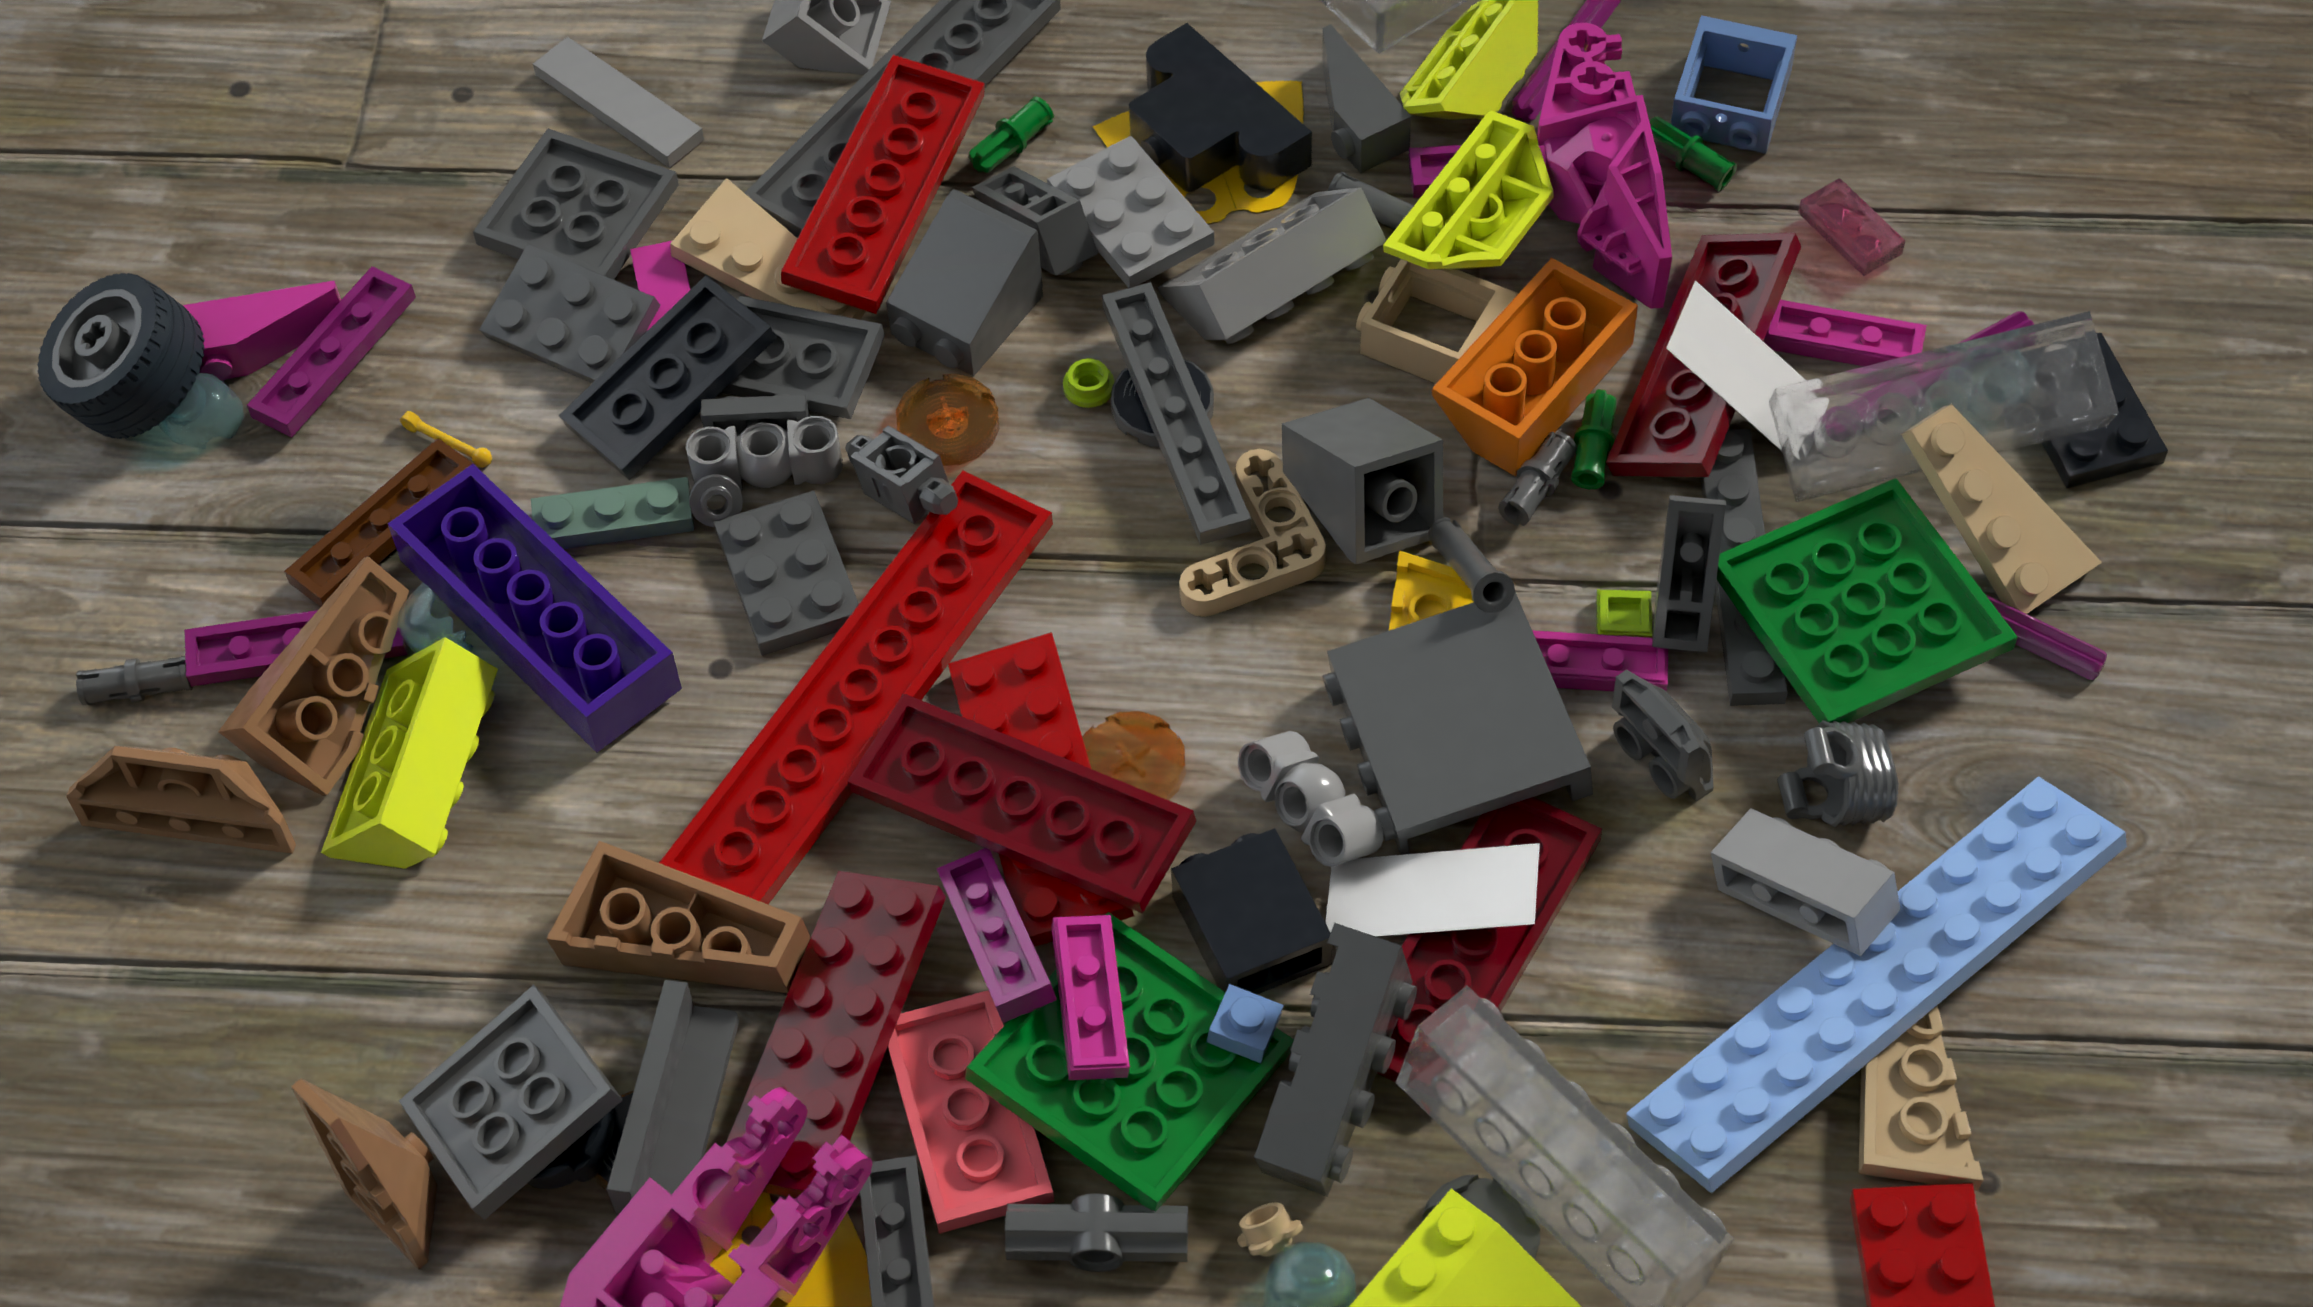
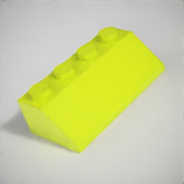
[321,637,498,869]

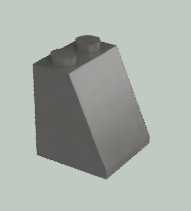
[886,189,1043,377]
[1282,398,1443,564]

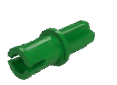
[968,96,1054,173]
[1649,117,1737,191]
[1571,389,1617,490]

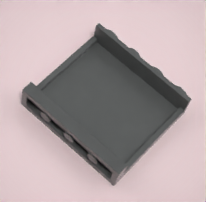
[1322,592,1593,855]

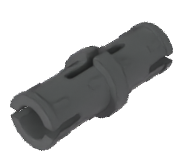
[1498,431,1577,526]
[76,656,193,705]

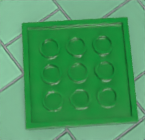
[1716,478,2018,724]
[965,912,1294,1211]

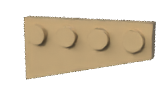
[1901,404,2102,614]

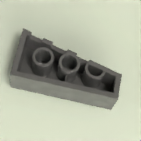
[1254,922,1417,1197]

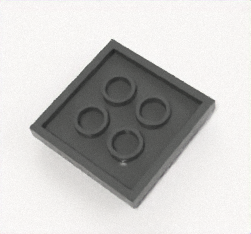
[473,128,679,280]
[399,985,622,1220]

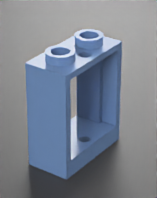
[1671,15,1797,153]

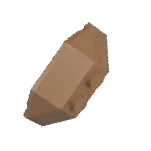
[66,746,296,854]

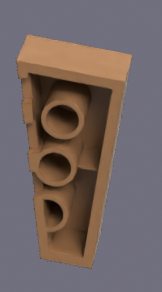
[546,841,811,993]

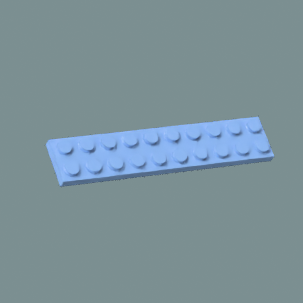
[1626,776,2127,1193]

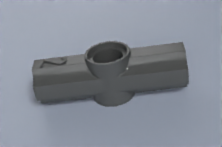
[1005,1194,1188,1272]

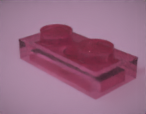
[1798,178,1905,277]

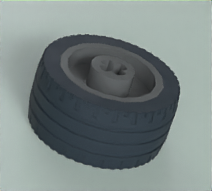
[37,273,205,439]

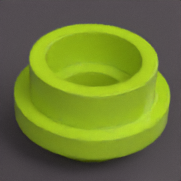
[1063,358,1114,408]

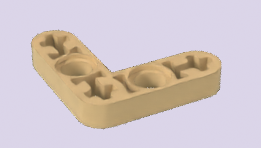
[1179,449,1326,617]

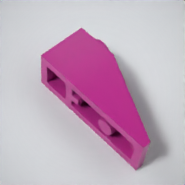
[183,280,341,384]

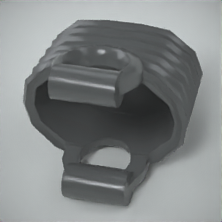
[1777,720,1899,827]

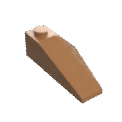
[218,556,409,796]
[291,1079,437,1270]

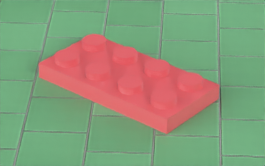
[887,990,1054,1234]

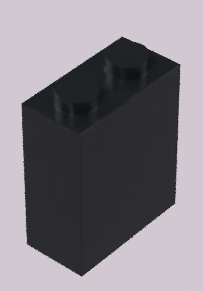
[1171,828,1332,995]

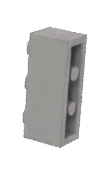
[1711,808,1900,956]

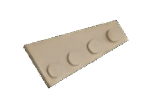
[670,178,867,319]
[1859,1005,1984,1191]

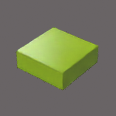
[1596,589,1652,638]

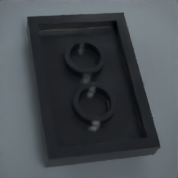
[2002,332,2168,489]

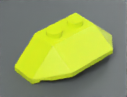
[1400,0,1538,120]
[1383,110,1554,270]

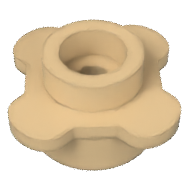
[1237,1202,1303,1256]

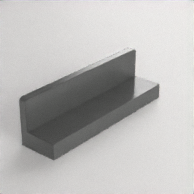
[607,980,739,1216]

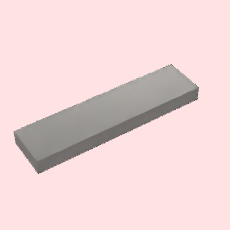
[533,37,704,168]

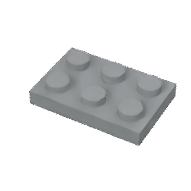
[1047,136,1214,288]

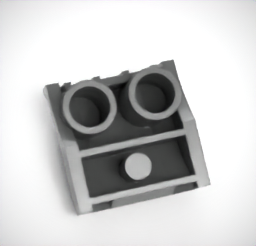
[1612,670,1713,801]

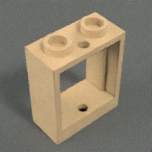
[1356,259,1518,383]

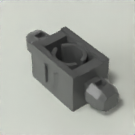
[845,425,959,524]

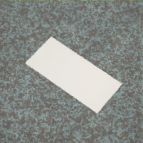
[1666,280,1829,469]
[1326,843,1540,937]

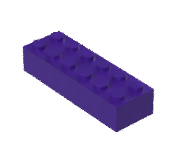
[388,464,682,753]

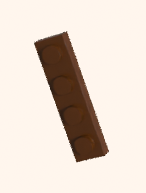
[284,438,474,607]

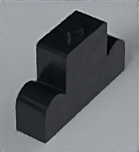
[1129,23,1312,192]

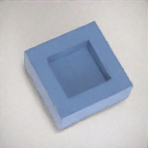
[1206,984,1284,1063]

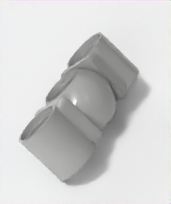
[686,416,843,495]
[1238,731,1383,867]

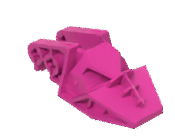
[1537,23,1672,309]
[560,1087,872,1307]

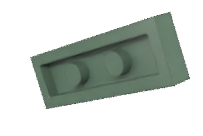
[531,477,695,549]

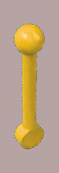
[400,411,492,468]

